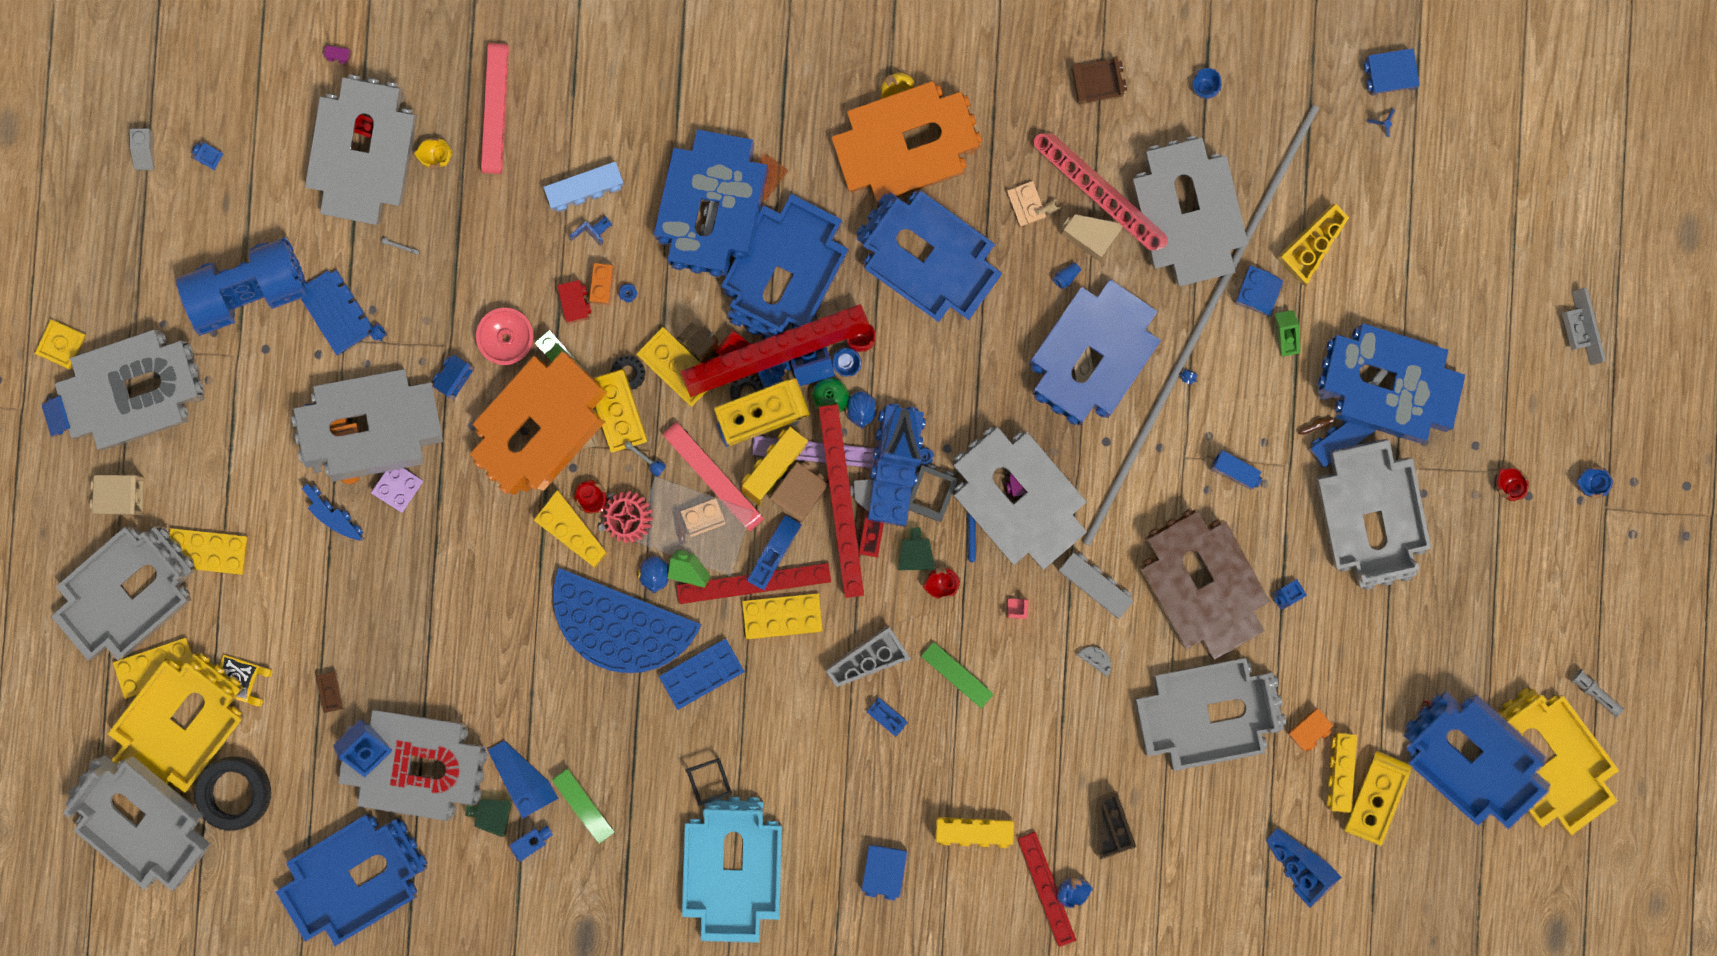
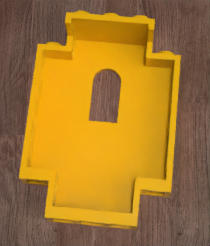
[108,653,245,793]
[1482,687,1619,835]

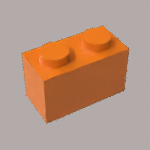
[589,263,615,306]
[1287,708,1333,751]

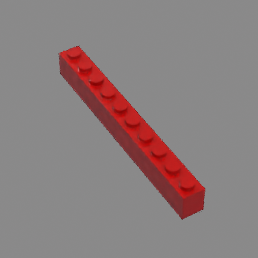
[681,304,870,397]
[819,404,864,598]

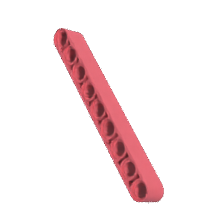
[1034,133,1168,251]

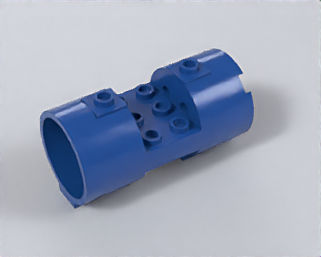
[176,237,308,336]

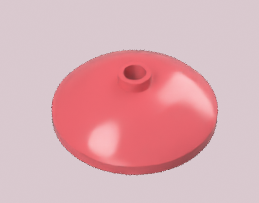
[476,308,534,365]

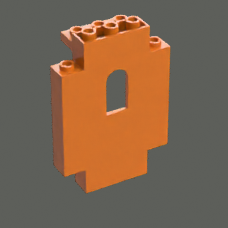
[831,81,983,204]
[470,351,608,495]

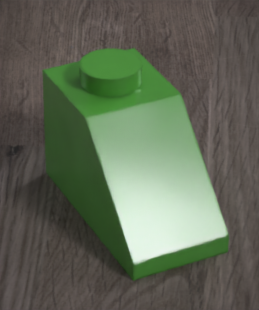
[1275,310,1301,357]
[668,550,710,588]

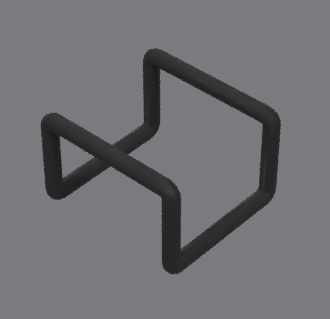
[685,758,732,806]

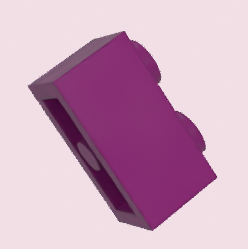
[324,45,351,64]

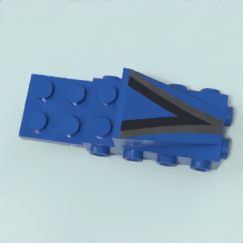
[867,404,926,527]

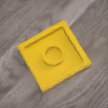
[35,319,87,370]

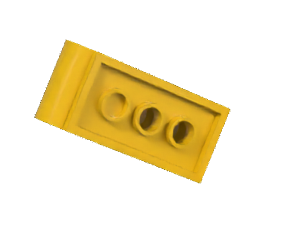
[714,379,810,447]
[1344,751,1412,846]

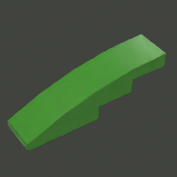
[921,642,994,709]
[552,768,615,844]

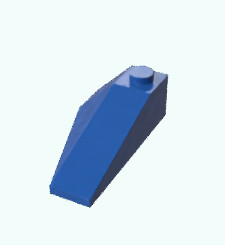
[488,741,559,818]
[1266,828,1342,908]

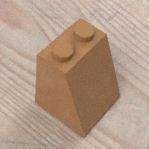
[770,462,829,522]

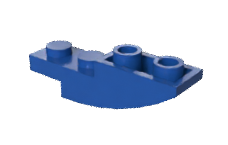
[301,483,365,541]
[747,515,802,591]

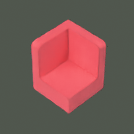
[1007,599,1028,619]

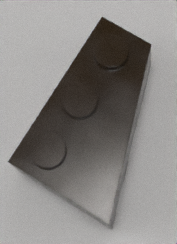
[1097,791,1136,860]

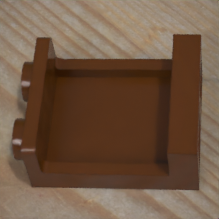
[1071,56,1127,105]

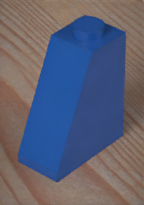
[1210,450,1262,490]

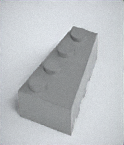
[825,625,911,687]

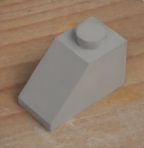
[130,129,155,170]
[850,480,872,512]

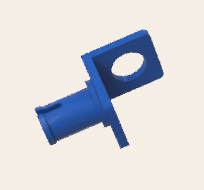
[569,216,612,246]

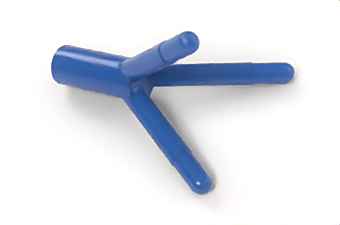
[1367,108,1395,137]

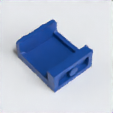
[1363,48,1420,96]
[862,844,907,900]

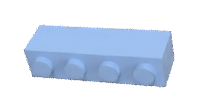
[544,162,625,212]

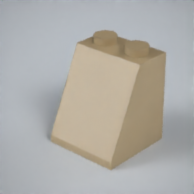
[1061,215,1123,261]
[90,475,144,516]

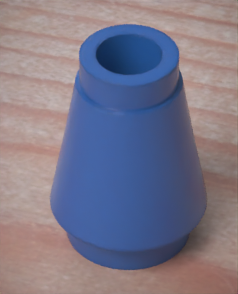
[1053,262,1081,290]

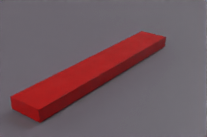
[1017,831,1077,947]

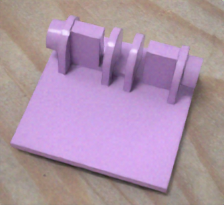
[371,468,423,513]

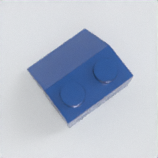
[1234,266,1283,317]
[791,347,835,386]
[432,354,475,400]
[333,719,392,777]

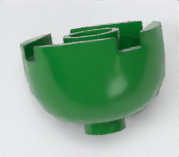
[811,378,849,413]

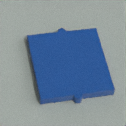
[42,396,70,437]

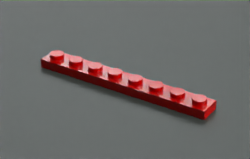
[677,563,831,604]

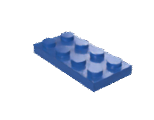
[659,639,745,710]

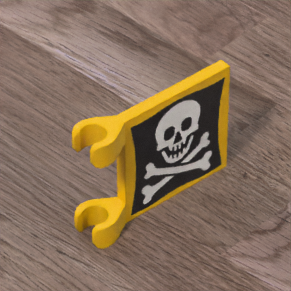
[220,655,273,706]

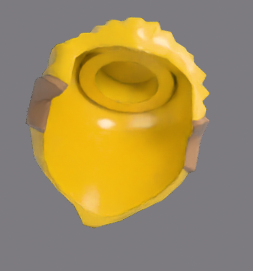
[880,72,914,99]
[414,138,453,170]

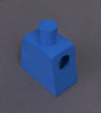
[509,826,553,862]

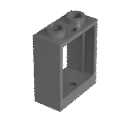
[909,463,958,523]

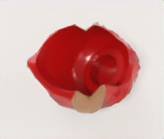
[1496,467,1529,501]
[574,480,607,514]
[923,567,961,600]

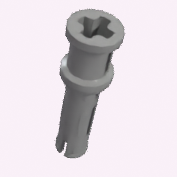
[1571,669,1624,718]

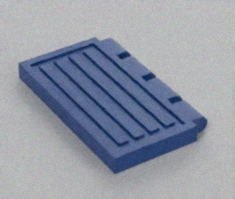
[301,270,372,356]

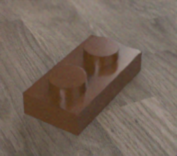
[316,671,344,713]

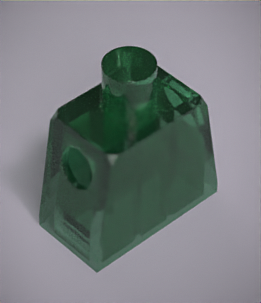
[898,528,935,571]
[465,799,513,837]

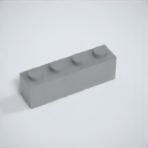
[1058,552,1133,619]

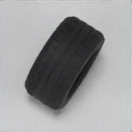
[194,756,272,831]

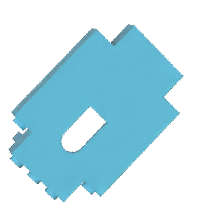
[682,796,782,942]

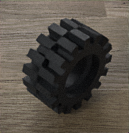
[610,355,646,390]
[730,375,764,401]

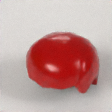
[847,323,876,352]

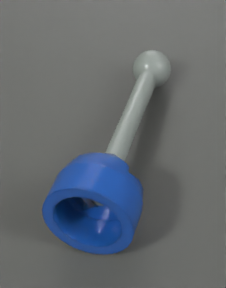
[625,441,666,477]

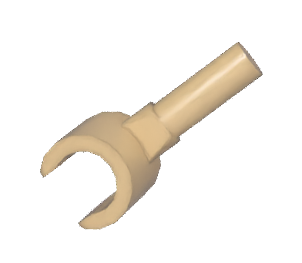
[1036,199,1061,215]

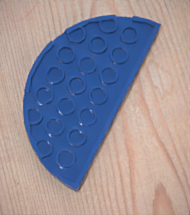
[554,568,702,673]

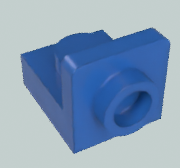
[191,141,223,170]
[1272,579,1307,610]

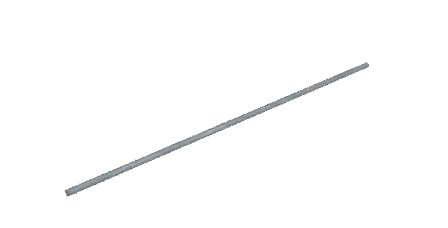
[1083,105,1319,546]

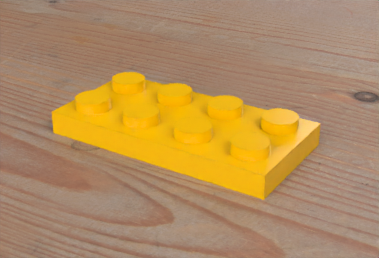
[636,327,707,408]
[594,368,648,453]
[170,528,248,575]
[742,593,823,639]
[113,638,193,699]

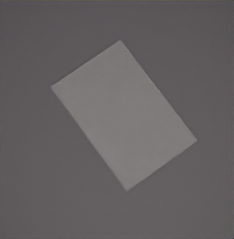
[636,476,753,576]

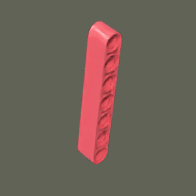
[481,43,509,174]
[662,422,764,532]

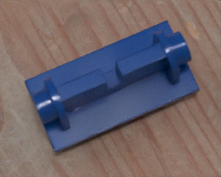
[867,698,908,737]

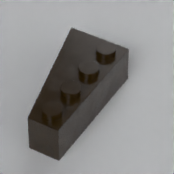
[676,322,718,363]

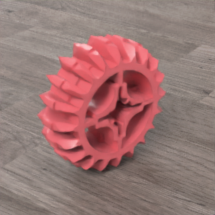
[602,491,654,543]

